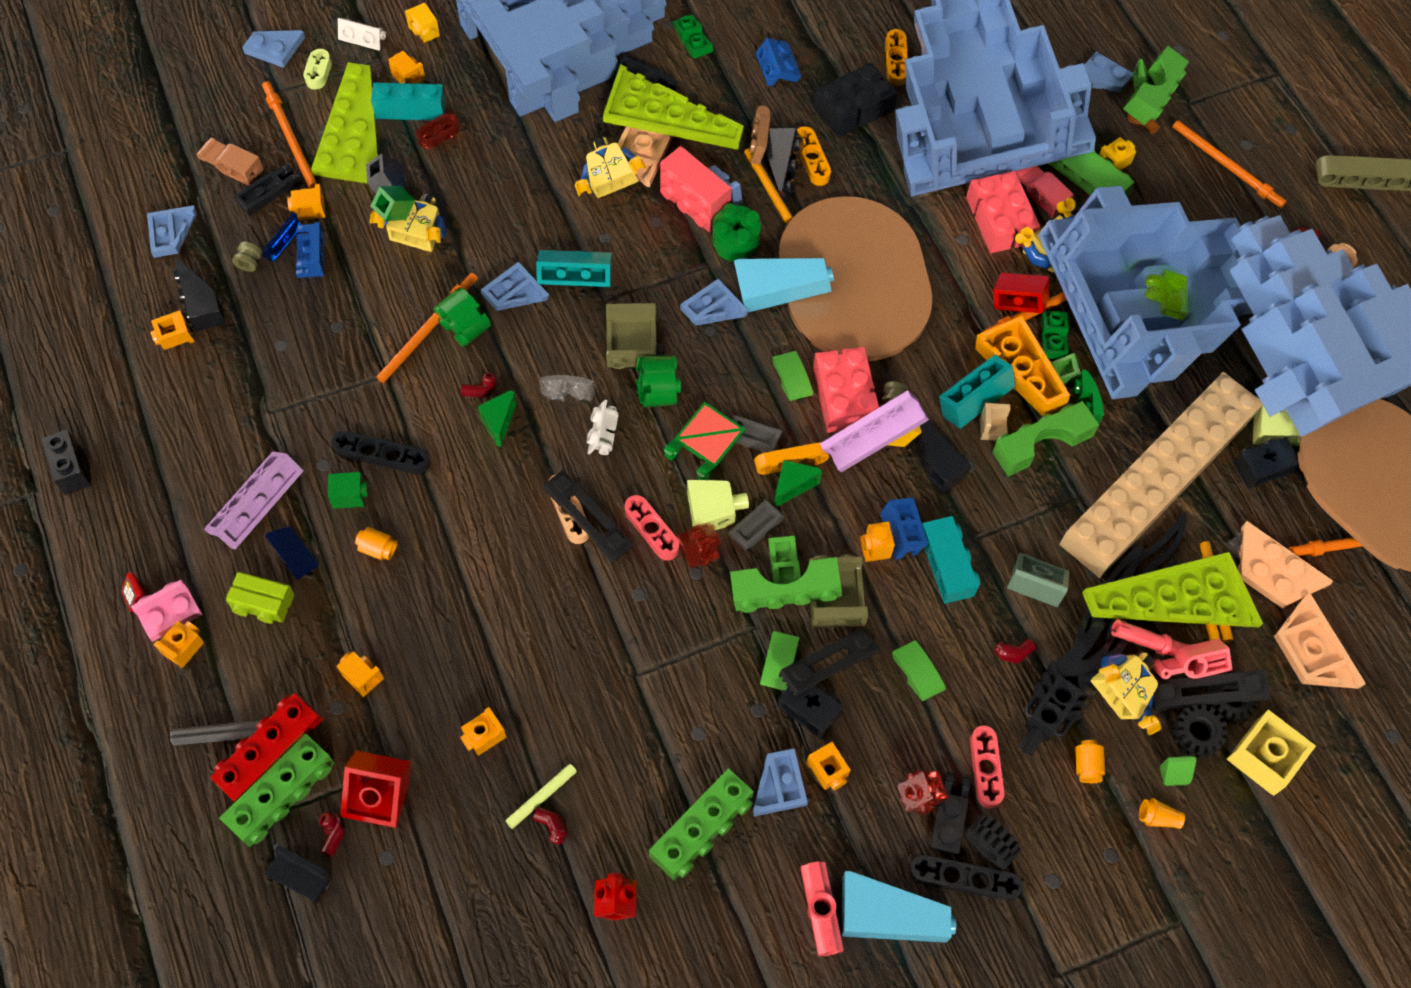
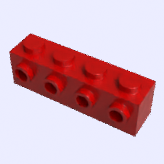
[210,693,324,802]

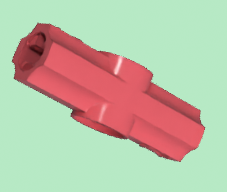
[800,861,844,956]

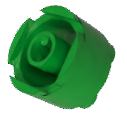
[712,203,761,261]
[433,287,491,347]
[636,355,681,407]

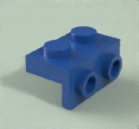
[756,38,801,87]

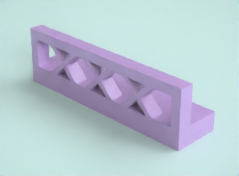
[820,390,929,472]
[204,451,303,549]

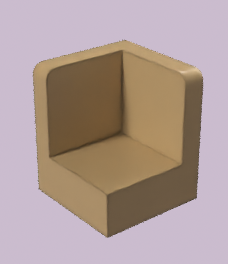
[980,403,1010,441]

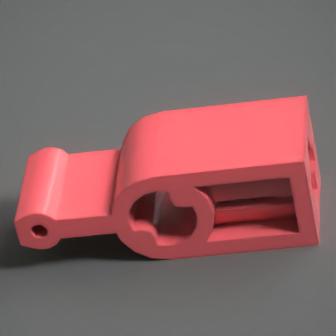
[1015,166,1074,218]
[1152,639,1232,679]

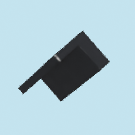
[265,844,333,904]

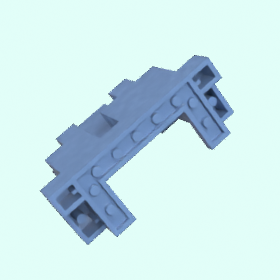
[456,0,666,122]
[896,0,1096,197]
[1038,186,1253,399]
[1229,215,1411,437]

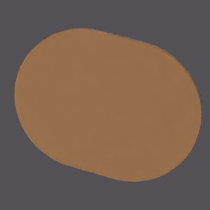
[778,196,932,361]
[1298,399,1411,572]

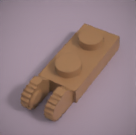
[749,105,770,165]

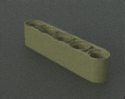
[1315,155,1411,191]

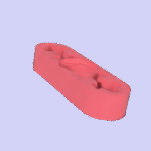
[625,495,679,560]
[970,726,1004,809]

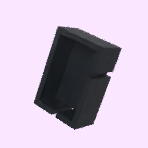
[813,62,898,138]

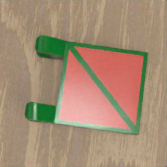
[664,402,745,480]

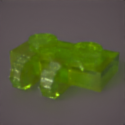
[1145,270,1188,321]

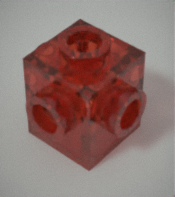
[677,524,721,569]
[897,771,948,815]

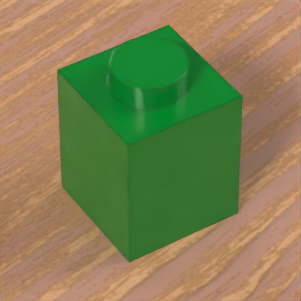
[371,186,415,221]
[328,472,369,509]

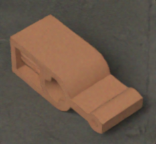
[197,138,264,186]

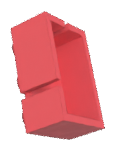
[660,146,732,232]
[966,171,1040,254]
[813,347,879,433]

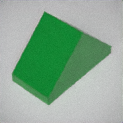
[478,391,517,447]
[774,460,822,507]

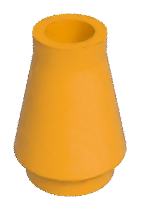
[1139,798,1185,829]

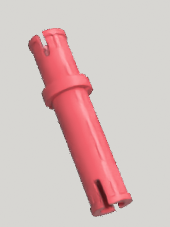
[1111,619,1188,657]

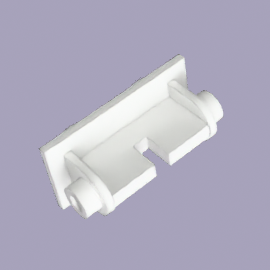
[338,18,386,50]
[586,400,619,455]

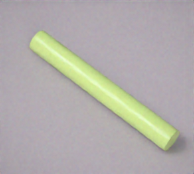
[505,764,577,829]

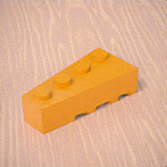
[975,316,1070,417]

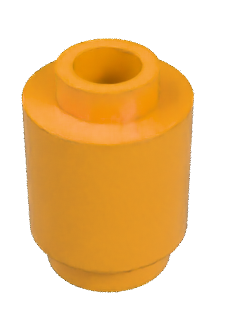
[355,527,397,560]
[1075,740,1105,783]

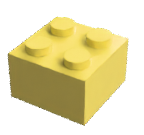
[1227,710,1316,796]

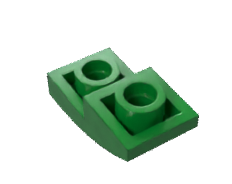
[673,15,713,59]
[1041,310,1069,360]
[1073,370,1104,424]

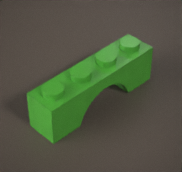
[1123,46,1189,126]
[992,401,1099,477]
[730,557,842,613]

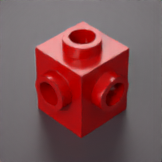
[594,873,637,921]

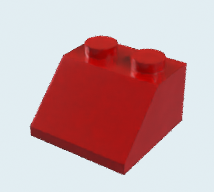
[340,751,411,828]

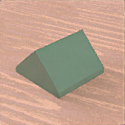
[1007,552,1070,607]

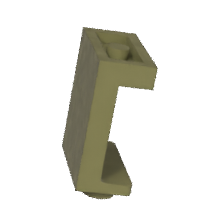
[606,303,656,369]
[807,554,868,628]

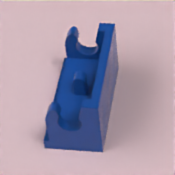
[296,222,324,278]
[880,498,928,559]

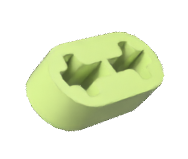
[303,49,332,89]

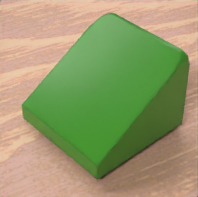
[1133,59,1151,91]
[1051,353,1083,384]
[1160,756,1196,786]

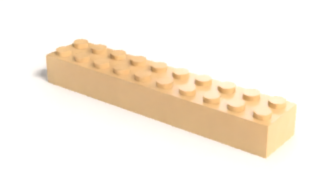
[1059,372,1263,578]

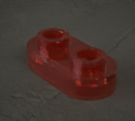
[416,113,460,149]

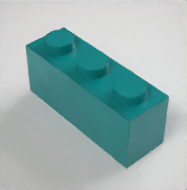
[371,83,446,121]
[536,250,612,287]
[939,355,1015,429]
[922,516,980,604]

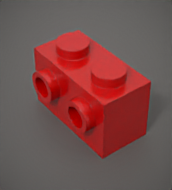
[993,273,1050,313]

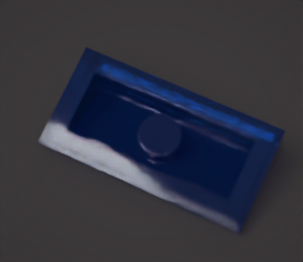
[262,212,300,262]
[264,526,319,580]

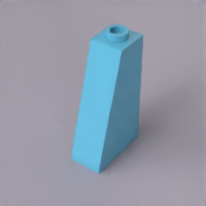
[734,258,834,312]
[841,871,956,943]

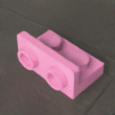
[131,580,203,642]

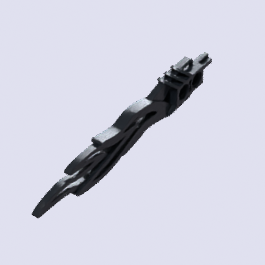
[1018,512,1187,756]

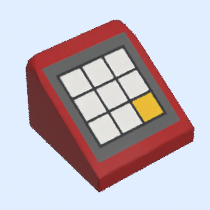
[121,572,147,612]

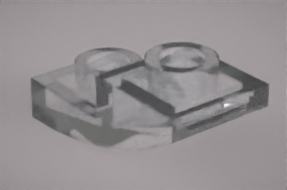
[539,375,595,401]

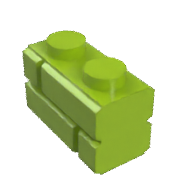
[226,572,294,624]

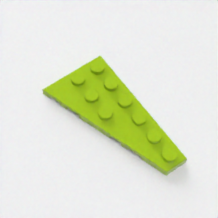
[311,62,378,183]
[603,64,744,150]
[1082,552,1263,628]

